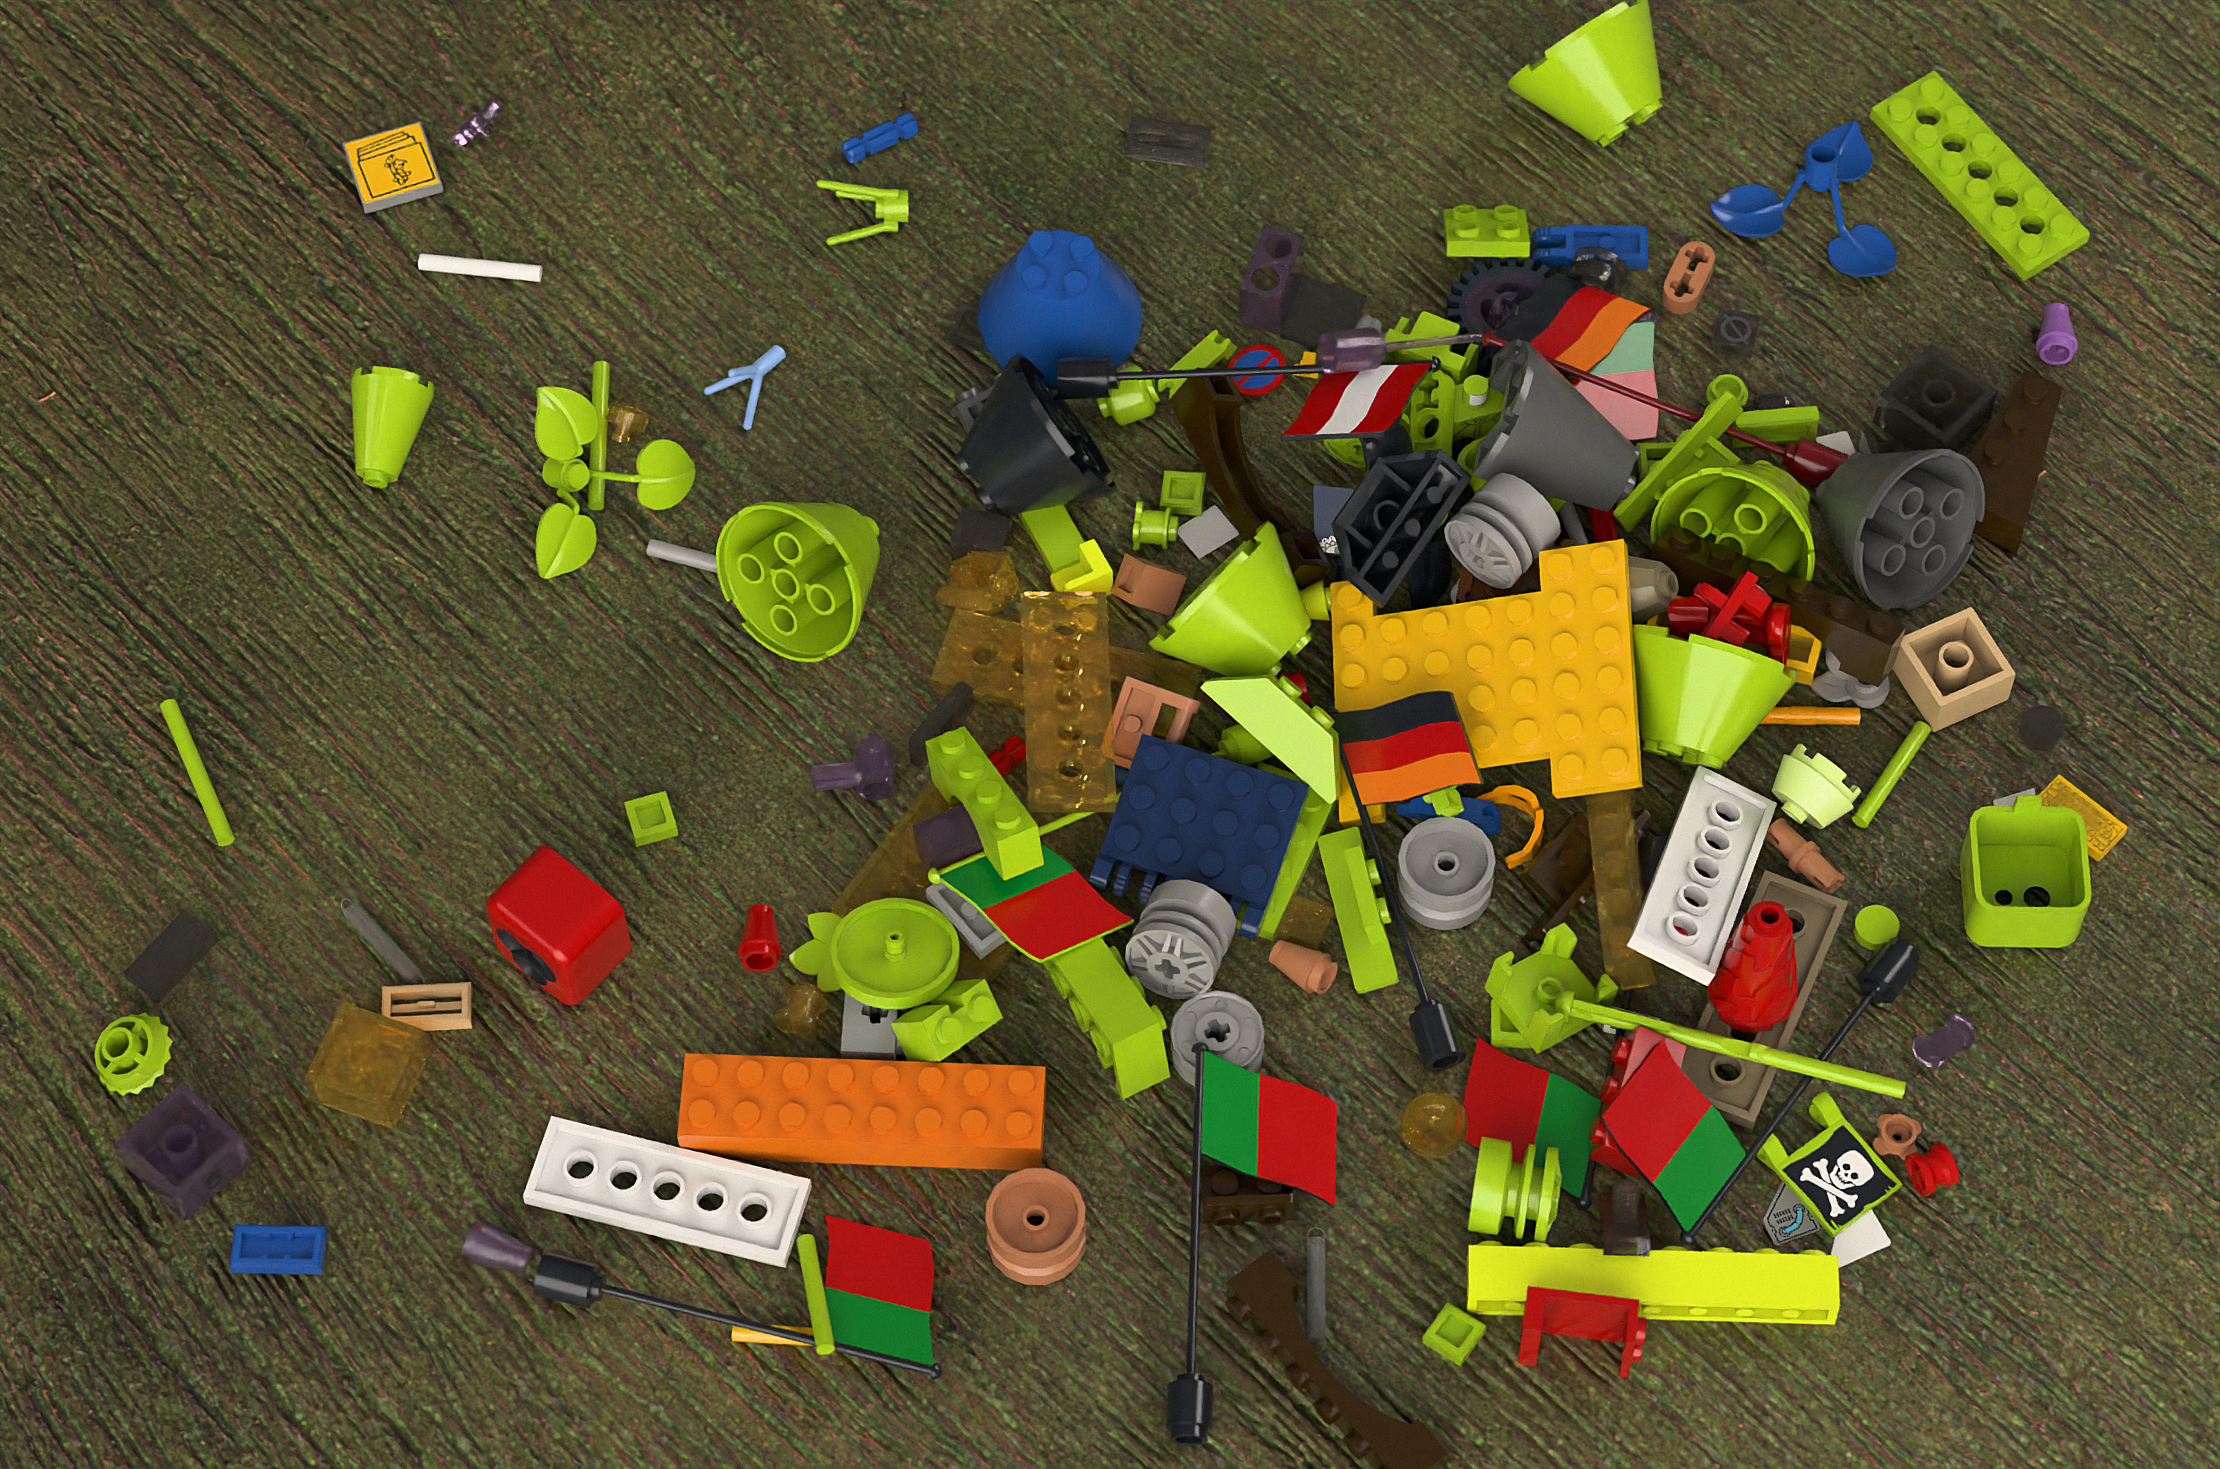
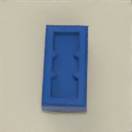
[230,1224,328,1275]

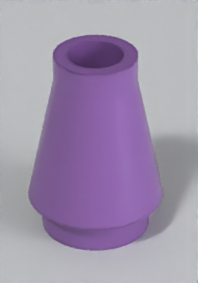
[2036,303,2078,365]

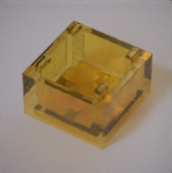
[304,1002,431,1129]

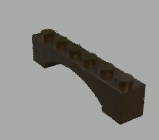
[1169,367,1331,590]
[1650,524,1907,687]
[1225,1250,1449,1469]

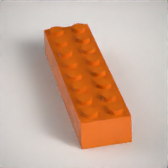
[677,1053,1047,1171]

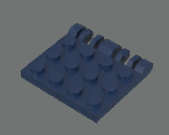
[1089,733,1309,940]

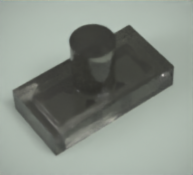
[1598,1180,1650,1256]

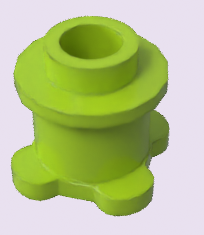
[1133,501,1179,551]

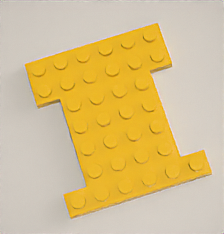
[1330,539,1643,828]

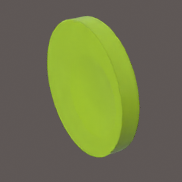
[830,898,960,1010]

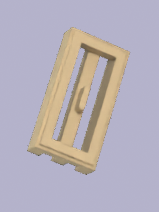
[381,982,473,1033]

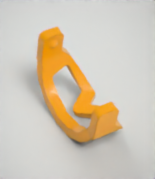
[1475,784,1544,869]

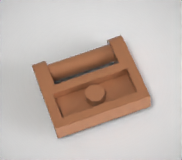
[1098,676,1201,769]

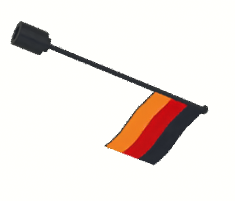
[1324,691,1484,1072]

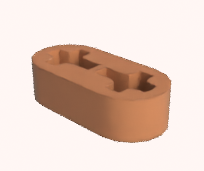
[1662,241,1715,314]

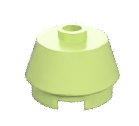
[1772,744,1861,829]

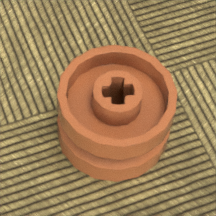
[985,1168,1086,1285]

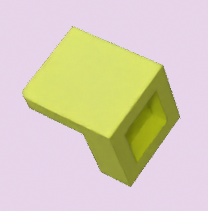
[1050,539,1113,612]

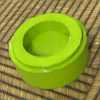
[1853,905,1900,951]

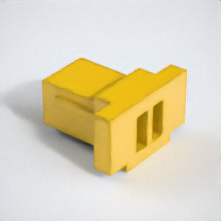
[1293,351,1319,379]

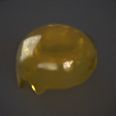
[1400,1092,1469,1159]

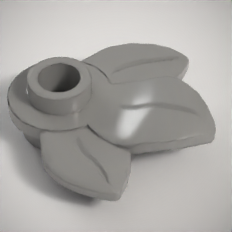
[1809,648,1890,708]

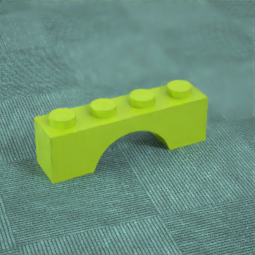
[925,726,1044,881]

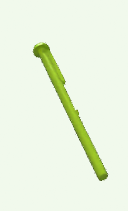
[1554,990,1906,1099]

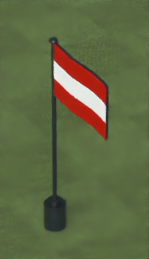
[1057,356,1441,441]

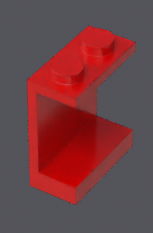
[1517,1286,1647,1378]

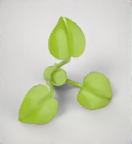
[535,386,696,579]

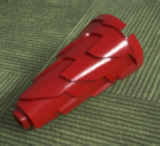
[1707,901,1798,1033]

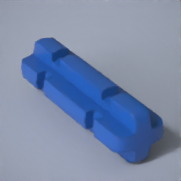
[842,112,918,163]

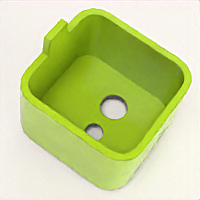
[1960,795,2092,948]

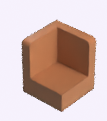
[1110,553,1187,616]

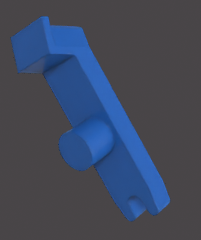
[1396,797,1502,835]

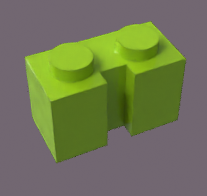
[890,979,1003,1062]

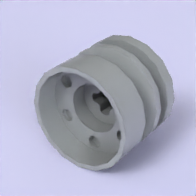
[1444,473,1561,589]
[1125,880,1236,999]

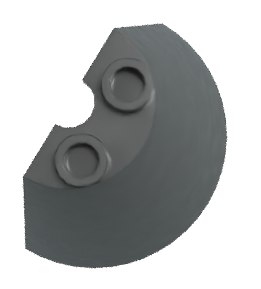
[1473,339,1640,512]

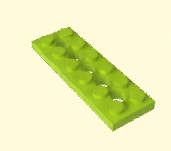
[1870,70,2090,281]

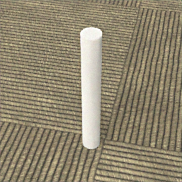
[418,253,542,282]

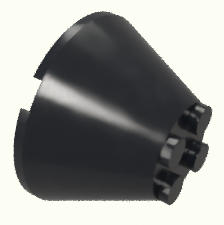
[954,353,1117,516]

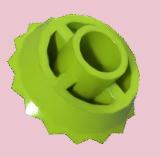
[95,1012,173,1096]

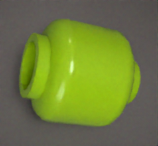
[1097,365,1161,426]

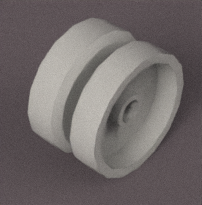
[1396,816,1496,930]

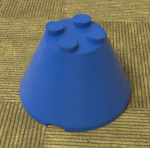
[978,230,1142,389]

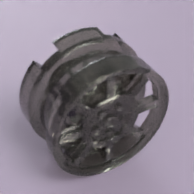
[1566,247,1629,297]

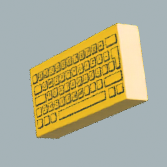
[2038,774,2128,862]

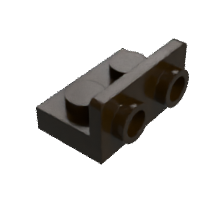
[1201,1166,1295,1228]

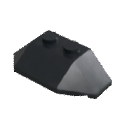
[1331,449,1473,608]

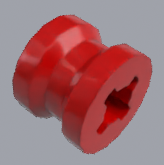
[1905,1142,1959,1197]

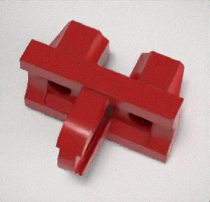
[1693,571,1772,647]

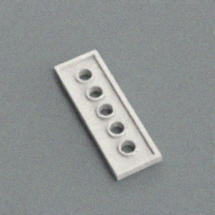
[1627,765,1777,986]
[523,1116,812,1268]

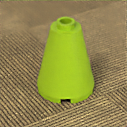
[351,366,435,488]

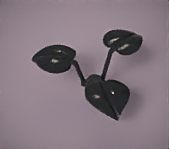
[1359,424,1476,610]

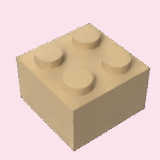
[1892,607,2016,732]

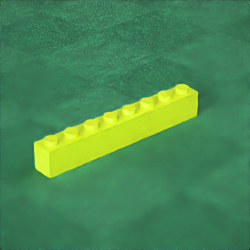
[1466,1241,1840,1324]

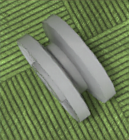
[1170,990,1265,1086]

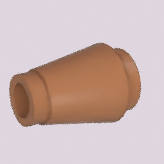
[1269,940,1338,994]

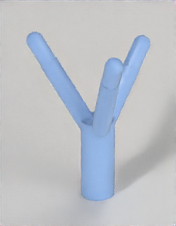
[704,345,786,430]

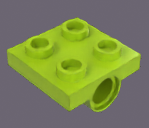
[1443,205,1530,263]

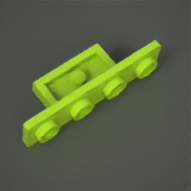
[1613,391,1744,533]
[1317,826,1399,994]

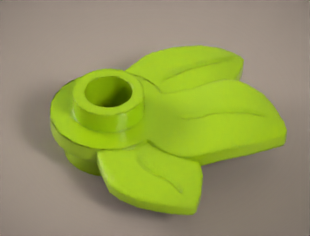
[789,912,844,992]

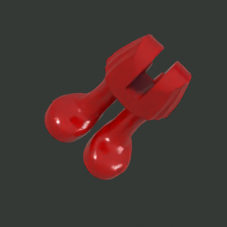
[1667,596,1791,671]

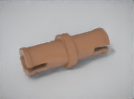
[1765,818,1845,895]

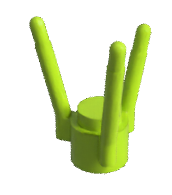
[816,180,908,245]

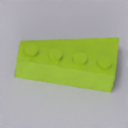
[1042,936,1170,1100]

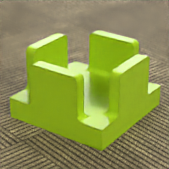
[1381,311,1479,395]

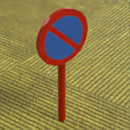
[1227,344,1359,397]

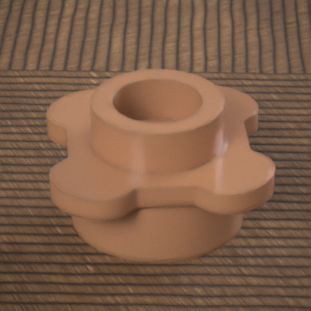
[1872,1114,1922,1161]

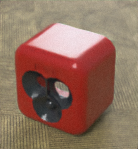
[486,845,632,1006]

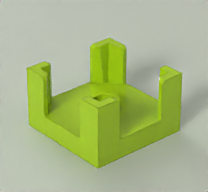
[1484,922,1619,1054]

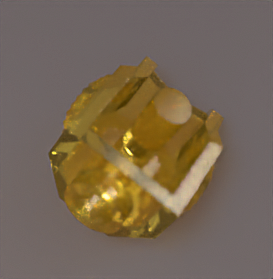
[935,551,1018,618]

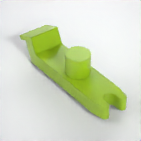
[1157,330,1237,399]

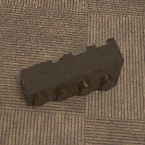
[1968,369,2063,554]

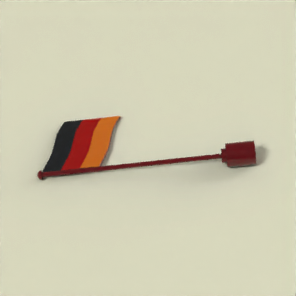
[1482,273,1848,488]

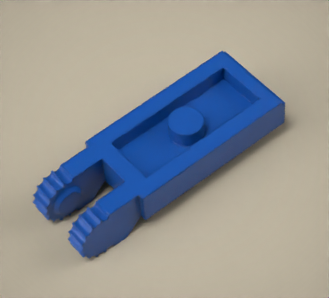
[1532,225,1648,270]

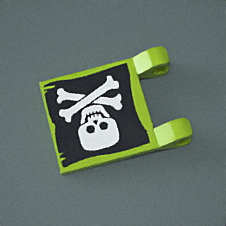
[1756,1092,1903,1238]

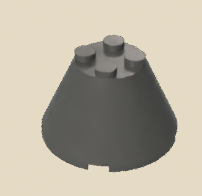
[1816,449,1985,611]

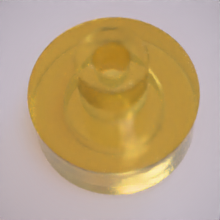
[605,402,650,444]

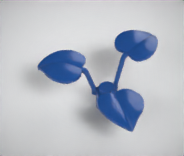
[1710,121,1897,277]

